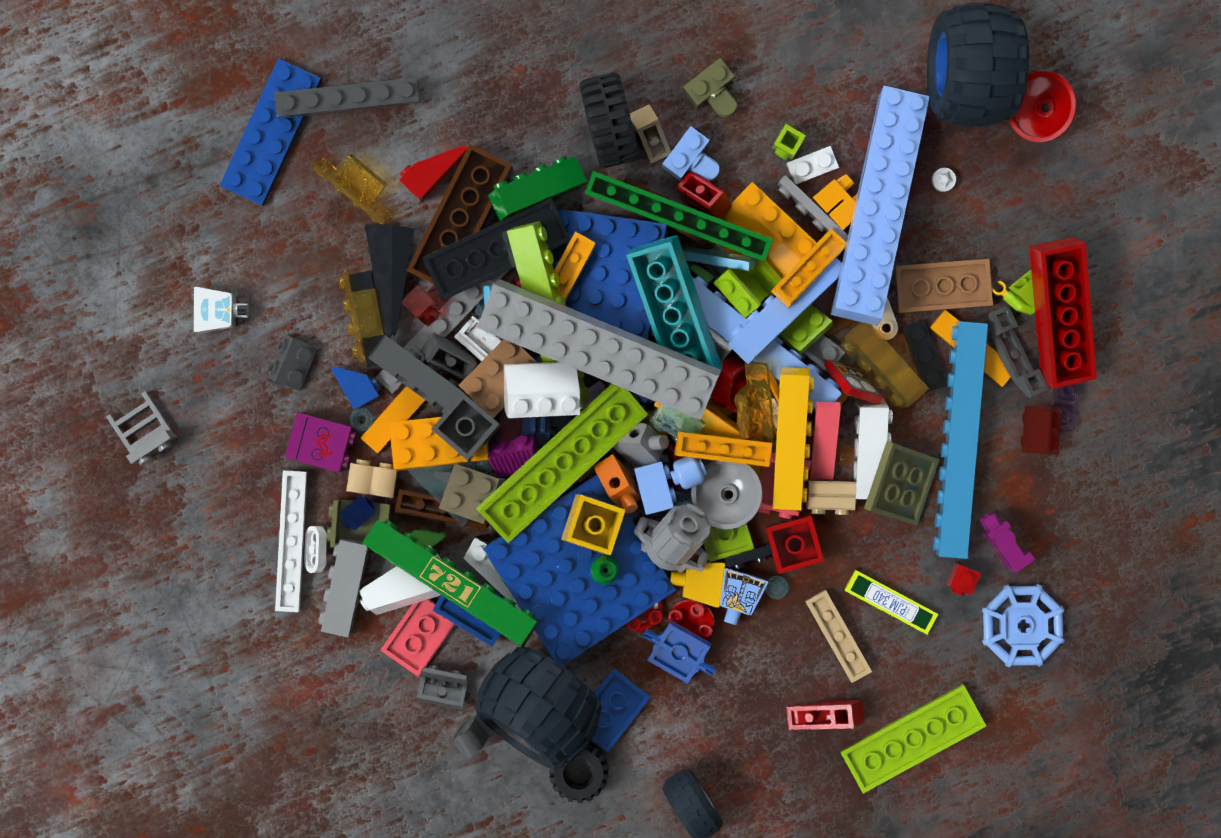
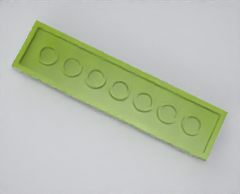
[476,384,648,543]

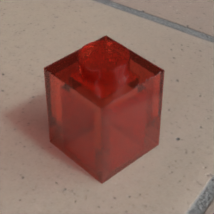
[401,285,444,327]

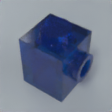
[340,494,379,531]

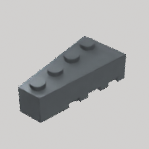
[368,335,465,414]

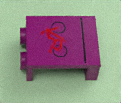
[285,412,356,472]

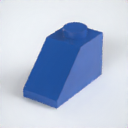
[331,367,382,410]

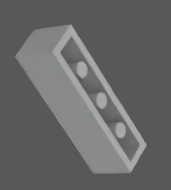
[319,537,370,637]

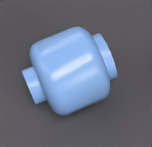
[670,457,707,489]

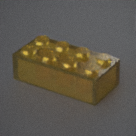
[839,321,929,408]

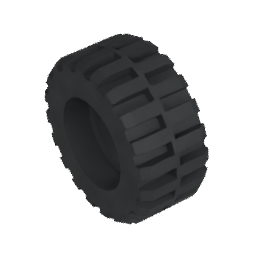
[579,72,639,168]

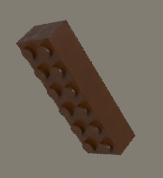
[407,144,513,285]

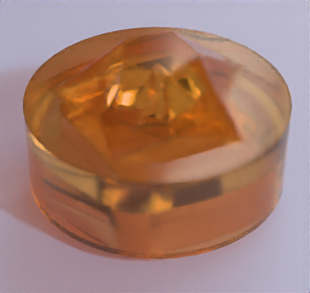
[835,443,855,467]

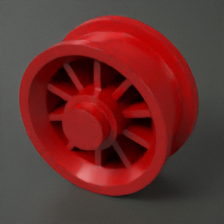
[711,357,760,414]

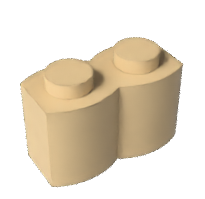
[346,459,398,498]

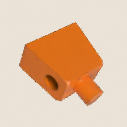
[593,454,641,514]

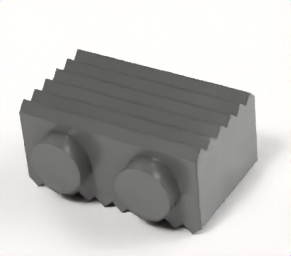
[422,332,477,380]

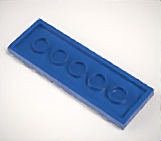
[219,58,322,206]

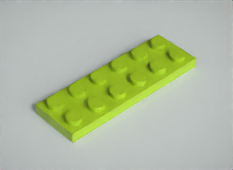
[840,684,986,794]

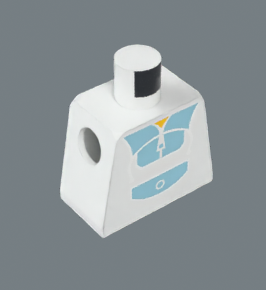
[194,287,249,333]

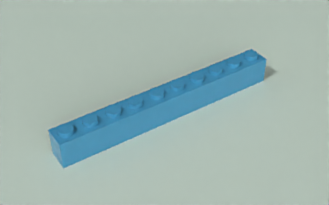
[933,321,988,559]

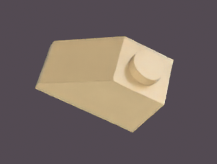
[630,105,671,164]

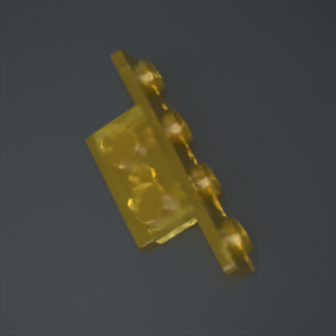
[311,154,393,224]
[338,269,383,364]
[735,361,776,452]

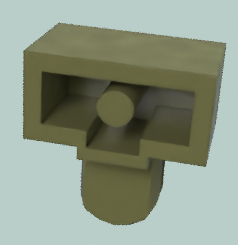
[682,58,737,118]

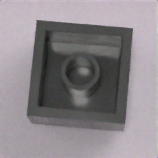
[431,393,501,462]

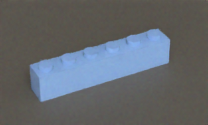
[728,258,842,364]

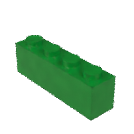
[488,156,587,221]

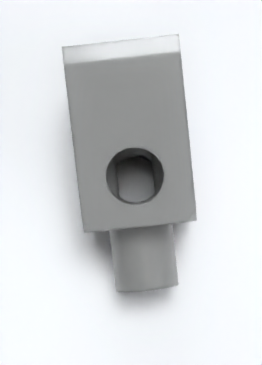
[613,423,669,467]

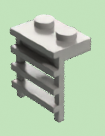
[106,391,178,465]

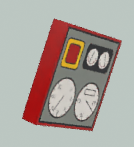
[824,360,884,404]

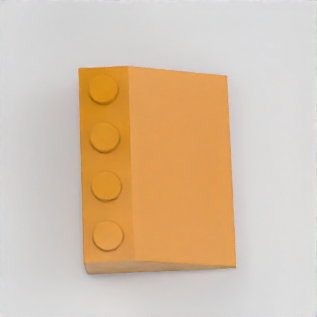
[707,182,817,298]

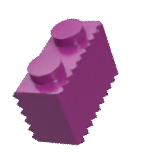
[488,435,540,479]

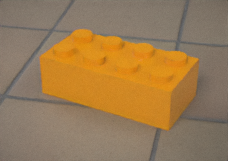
[389,417,489,471]

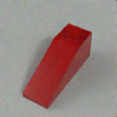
[399,145,467,202]
[786,700,864,730]

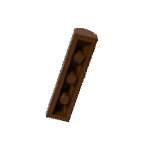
[395,489,489,530]

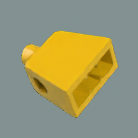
[670,561,725,608]

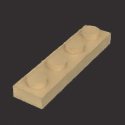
[805,590,872,683]

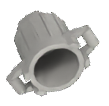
[634,504,711,573]

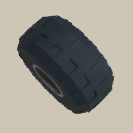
[662,770,723,838]

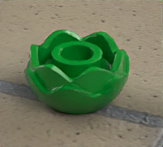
[590,555,620,585]

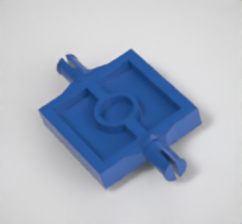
[642,620,716,683]

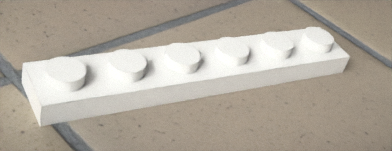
[275,470,308,612]

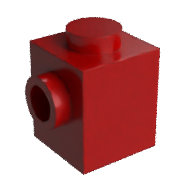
[946,563,981,597]

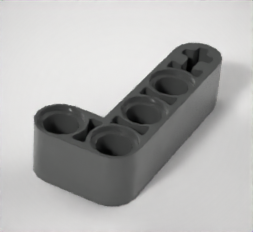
[452,714,494,760]

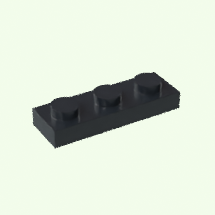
[901,319,947,393]

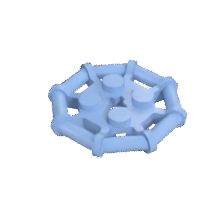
[981,584,1065,667]

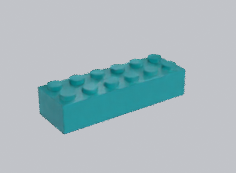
[626,235,723,371]

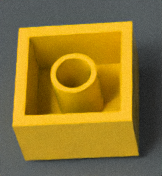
[561,495,625,555]

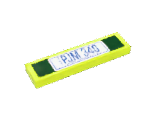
[844,570,938,635]

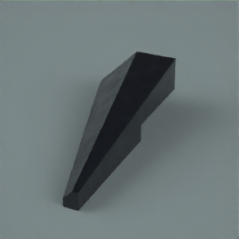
[365,224,415,338]

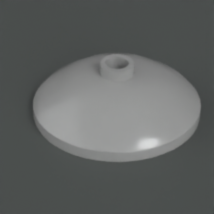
[691,460,763,529]

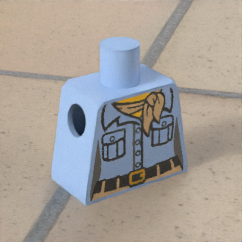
[720,567,768,625]

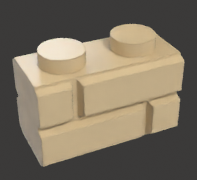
[806,480,856,515]

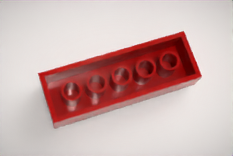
[1029,237,1097,389]

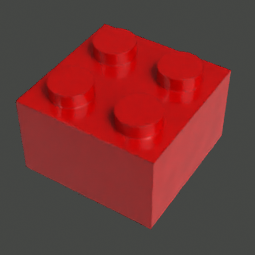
[764,514,824,574]

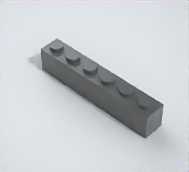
[274,77,419,119]

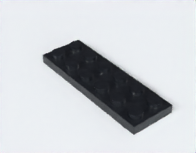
[422,198,571,301]

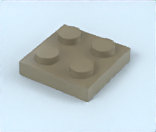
[439,463,500,524]

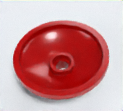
[1009,71,1077,142]

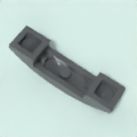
[988,306,1050,398]

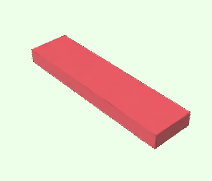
[809,402,841,480]

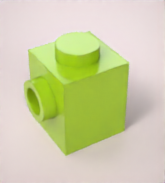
[772,124,806,160]

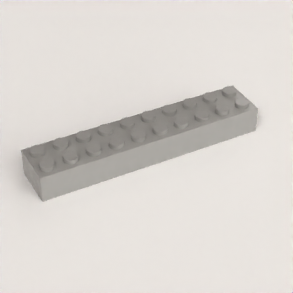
[477,279,721,420]

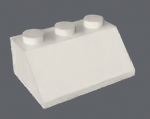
[504,362,580,418]

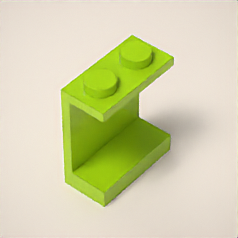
[713,254,782,318]

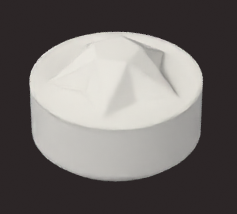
[931,168,956,192]

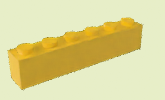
[773,367,814,510]

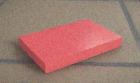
[380,599,454,677]

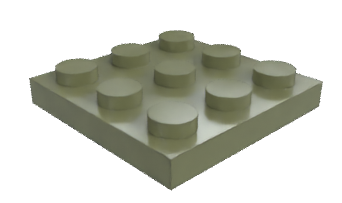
[864,441,940,526]

